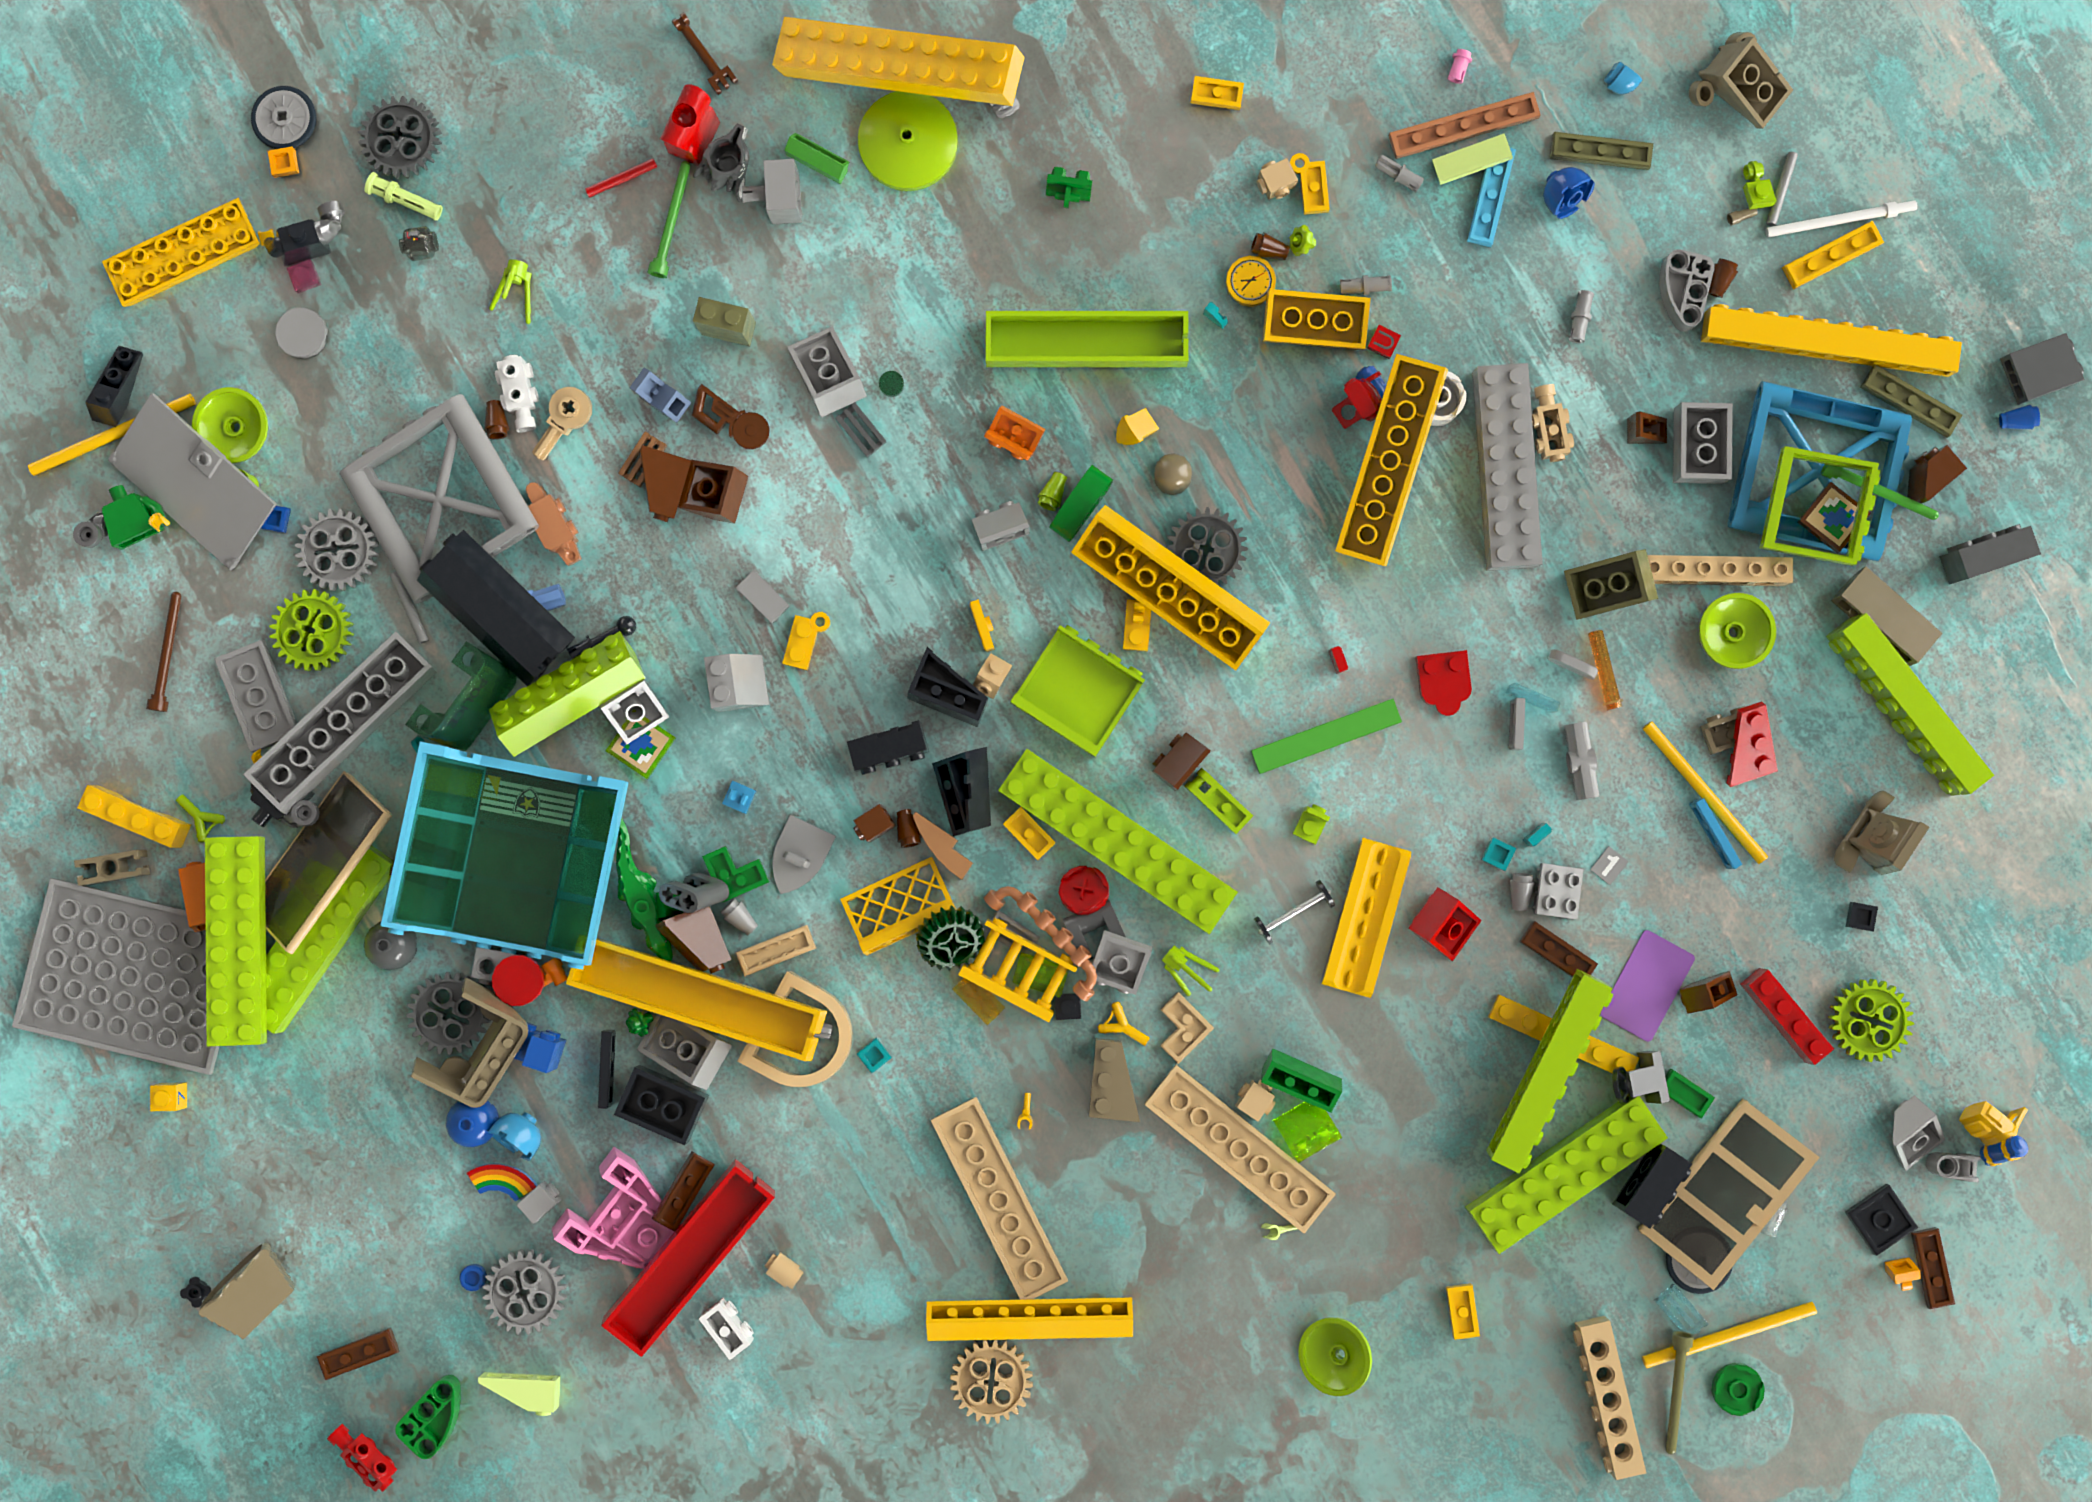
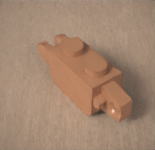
[526,482,582,566]

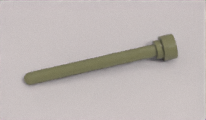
[1666,1331,1694,1455]

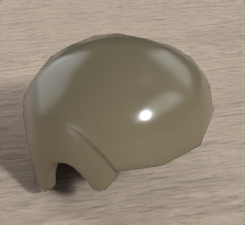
[1154,453,1192,495]

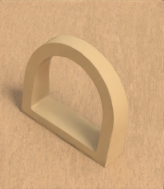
[737,971,853,1087]

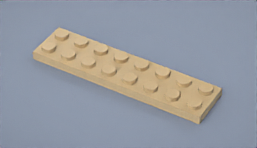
[1144,1064,1336,1234]
[931,1096,1068,1300]

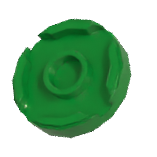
[1711,1363,1765,1416]

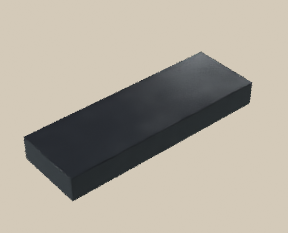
[598,1029,616,1109]

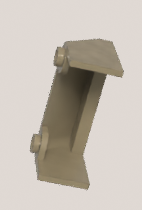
[411,978,528,1108]

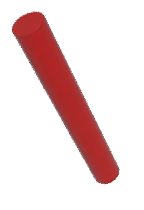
[585,158,657,198]

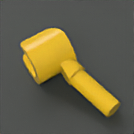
[1017,1093,1033,1130]

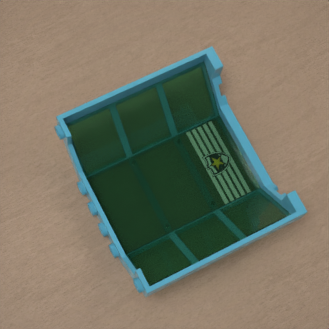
[381,742,629,969]

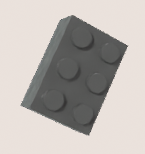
[1939,524,2041,585]

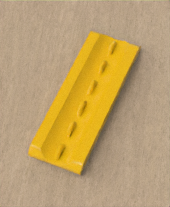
[102,198,260,307]
[1321,838,1412,998]

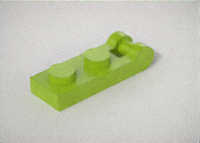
[1184,768,1253,834]

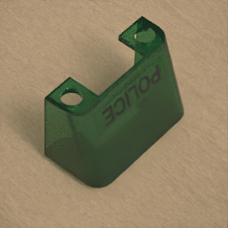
[405,641,517,752]

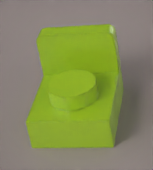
[1292,804,1330,845]

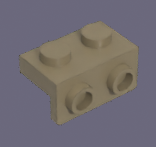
[1700,706,1745,755]

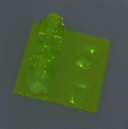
[1273,1102,1343,1163]

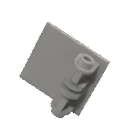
[1532,863,1583,919]

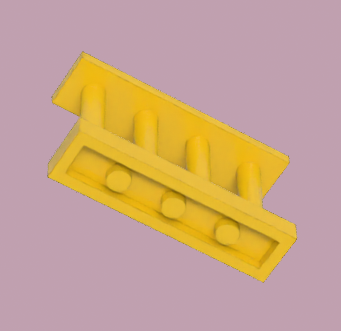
[958,917,1078,1022]

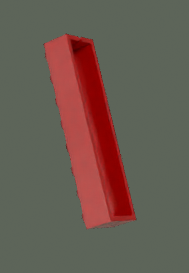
[601,1159,775,1357]

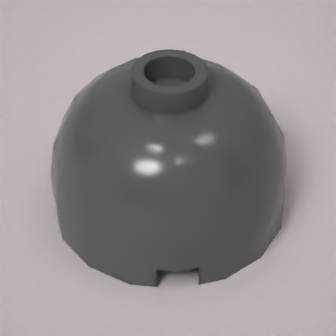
[364,921,417,970]

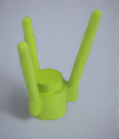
[489,259,532,324]
[1161,945,1219,996]

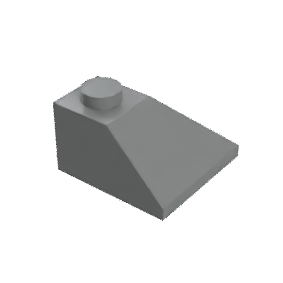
[1892,1095,1945,1171]

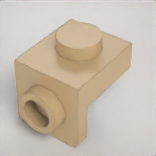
[973,653,1013,699]

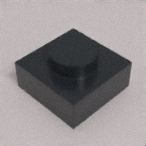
[1845,902,1878,932]
[1055,993,1081,1020]

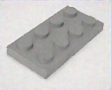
[214,640,297,753]

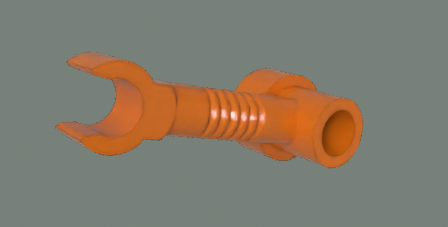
[541,957,568,987]

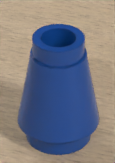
[1999,405,2040,430]

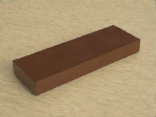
[1519,921,1598,978]
[652,1151,715,1232]
[1911,1227,1955,1309]
[317,1328,400,1380]

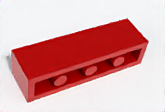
[1740,968,1834,1065]

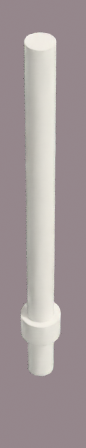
[1765,200,1917,238]

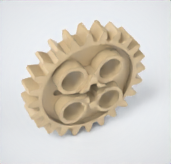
[950,1340,1033,1424]

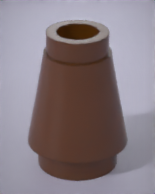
[1251,232,1290,260]
[1708,258,1738,298]
[484,400,509,439]
[896,809,922,848]

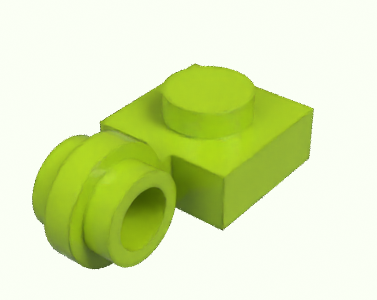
[1743,161,1776,210]

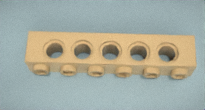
[1647,555,1793,586]
[1573,1316,1646,1480]

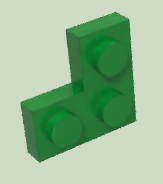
[702,846,770,903]

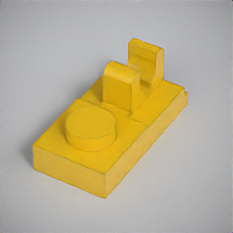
[1123,599,1151,652]

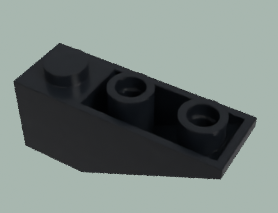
[85,345,143,427]

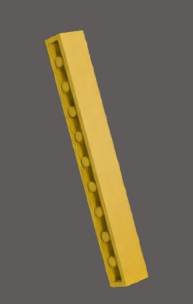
[1701,304,1962,377]

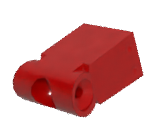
[660,84,721,166]

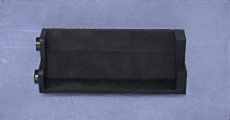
[417,530,575,686]

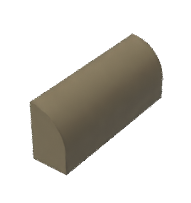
[1831,566,1942,666]

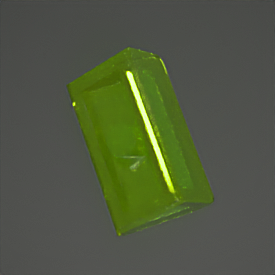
[1012,952,1069,997]

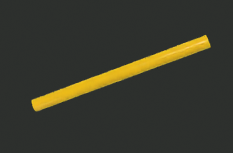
[28,393,196,476]
[1642,721,1768,864]
[1642,1301,1817,1369]

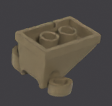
[1689,32,1793,129]
[1834,790,1930,875]

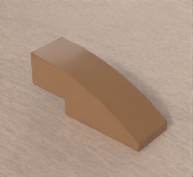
[913,812,974,880]

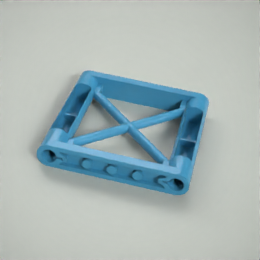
[1728,381,1912,561]

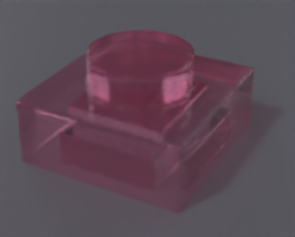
[287,259,321,293]

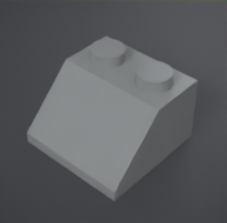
[972,501,1030,551]
[600,679,669,744]

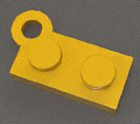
[1290,153,1330,215]
[782,612,830,671]

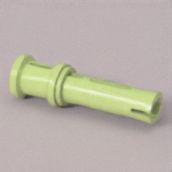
[364,172,443,221]

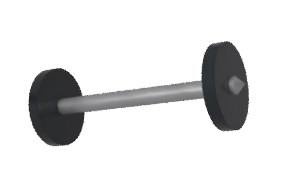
[1254,880,1335,945]

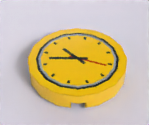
[1226,255,1276,307]

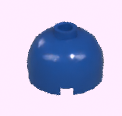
[1543,167,1595,219]
[446,1101,499,1147]

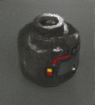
[399,226,439,261]

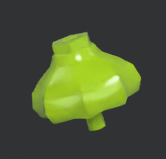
[1289,225,1316,256]

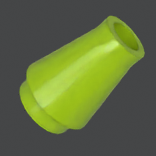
[1037,472,1067,511]

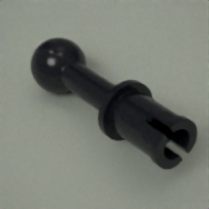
[566,616,636,659]

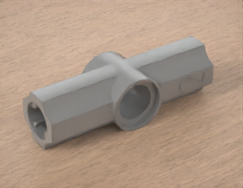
[1564,722,1599,800]

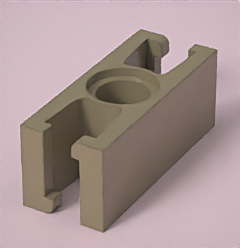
[74,850,151,886]

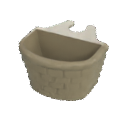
[199,1242,295,1340]

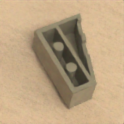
[1088,1038,1140,1122]

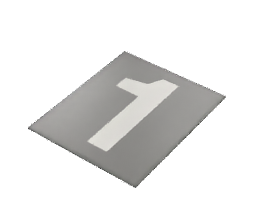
[1590,846,1628,885]

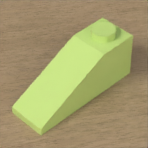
[478,1372,561,1416]

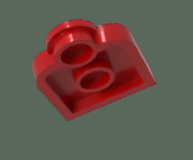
[1415,650,1472,716]

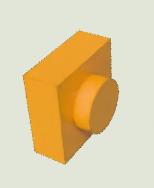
[268,147,299,178]

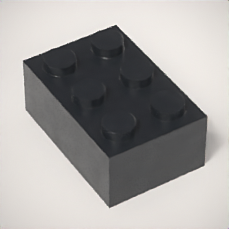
[614,1065,709,1145]
[1612,1144,1692,1229]

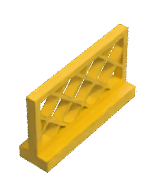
[840,857,957,956]

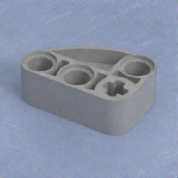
[1659,249,1714,332]

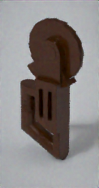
[692,384,770,450]

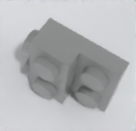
[1092,930,1153,995]

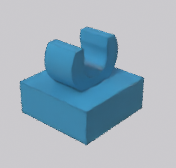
[722,781,756,814]

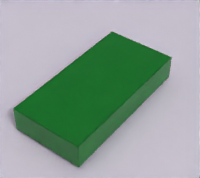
[1665,1069,1715,1119]

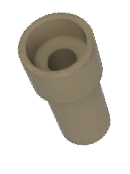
[1727,208,1758,226]

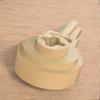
[532,387,592,460]

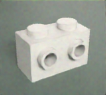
[699,1298,754,1360]

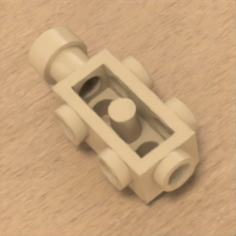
[1532,384,1574,462]

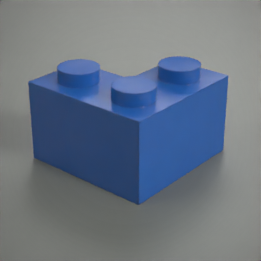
[514,1022,567,1073]

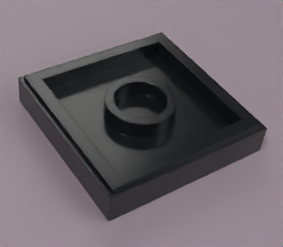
[1845,1184,1919,1256]

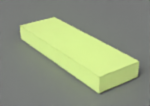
[1432,133,1513,185]

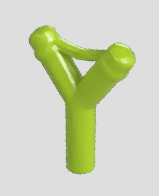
[176,794,225,843]

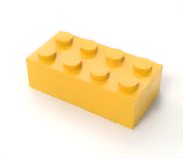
[1262,289,1371,350]

